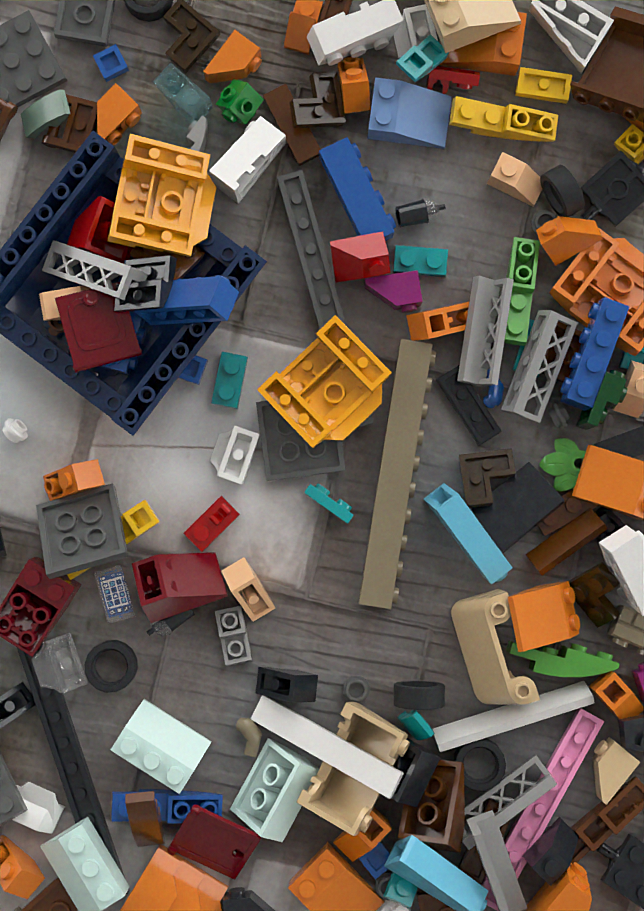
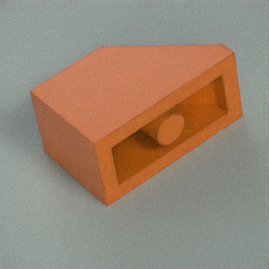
[203,30,262,83]
[536,216,603,266]

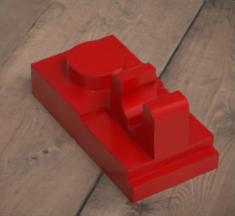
[427,66,480,94]
[183,496,240,552]

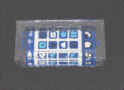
[94,565,135,624]

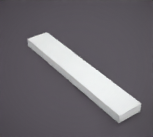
[433,681,595,752]
[251,695,404,799]

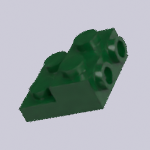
[576,370,627,430]

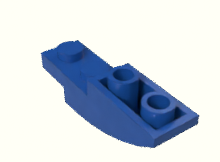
[111,789,223,824]

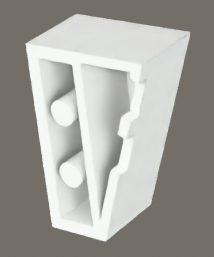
[307,0,403,66]
[529,0,614,74]
[209,116,286,204]
[599,525,644,616]

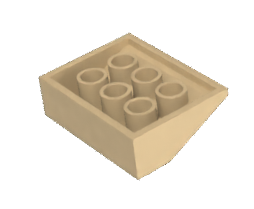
[424,0,521,53]

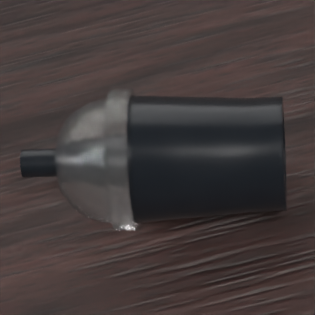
[395,197,446,228]
[146,609,195,636]

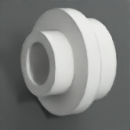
[2,418,28,443]

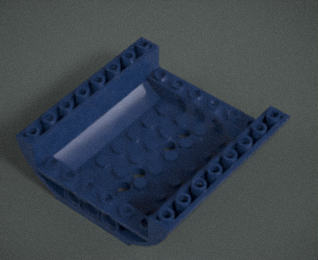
[0,131,267,436]

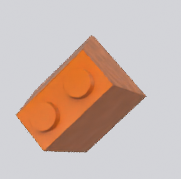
[526,862,592,911]

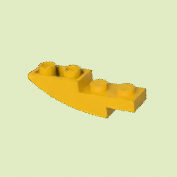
[449,96,558,142]

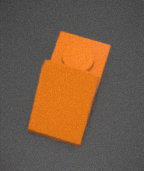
[284,0,323,55]

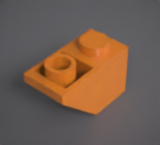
[337,56,371,113]
[97,83,142,146]
[43,459,105,501]
[588,671,644,719]
[333,806,391,862]
[0,835,45,899]

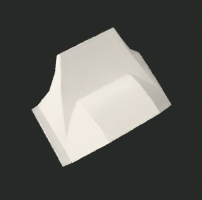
[393,4,438,58]
[210,425,260,485]
[12,782,65,834]

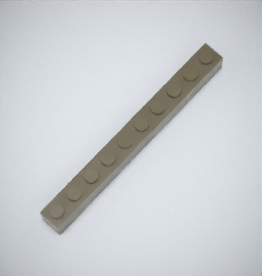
[358,339,436,609]

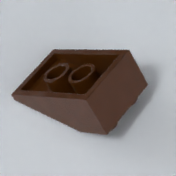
[398,760,465,853]

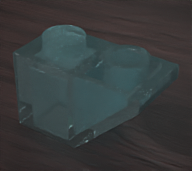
[153,63,213,123]

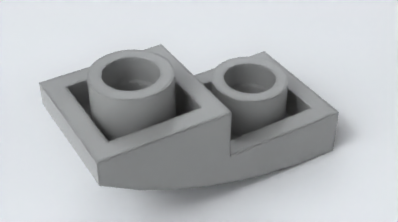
[186,116,209,153]
[215,606,253,666]

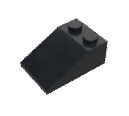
[392,738,441,807]

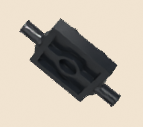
[580,151,644,227]
[597,834,644,909]

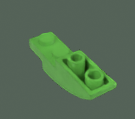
[504,237,540,346]
[506,641,620,677]

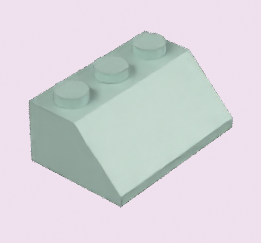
[111,699,212,794]
[230,738,319,842]
[40,817,130,911]

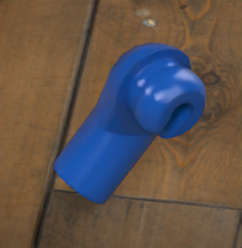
[483,369,504,408]

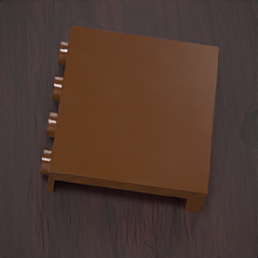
[570,6,644,123]

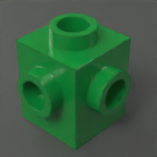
[216,79,264,125]

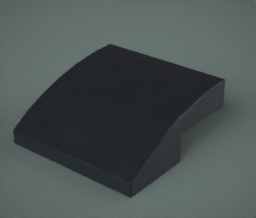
[114,255,177,312]

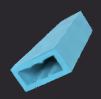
[424,483,512,585]
[384,835,488,911]

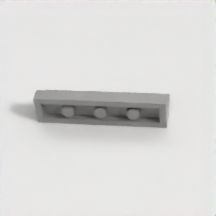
[42,240,148,300]
[457,276,514,386]
[501,310,578,423]
[462,755,557,850]
[467,810,527,911]

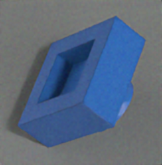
[93,44,129,82]
[178,355,208,385]
[358,841,390,880]

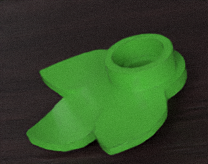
[539,438,586,491]

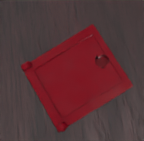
[55,281,142,373]
[167,805,262,880]

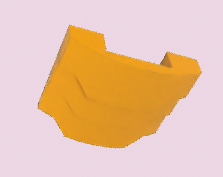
[108,134,217,257]
[257,315,392,448]

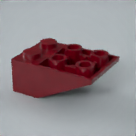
[132,552,228,623]
[0,557,82,657]

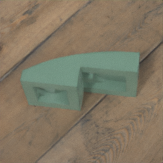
[21,89,70,139]

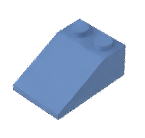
[367,77,452,149]

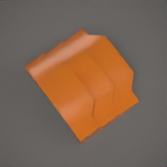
[549,228,644,356]
[120,844,228,911]

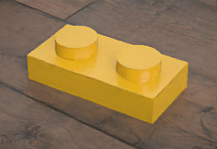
[515,67,572,104]

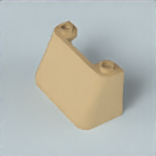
[451,589,540,705]
[297,702,410,836]

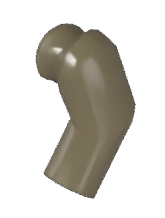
[236,717,262,757]

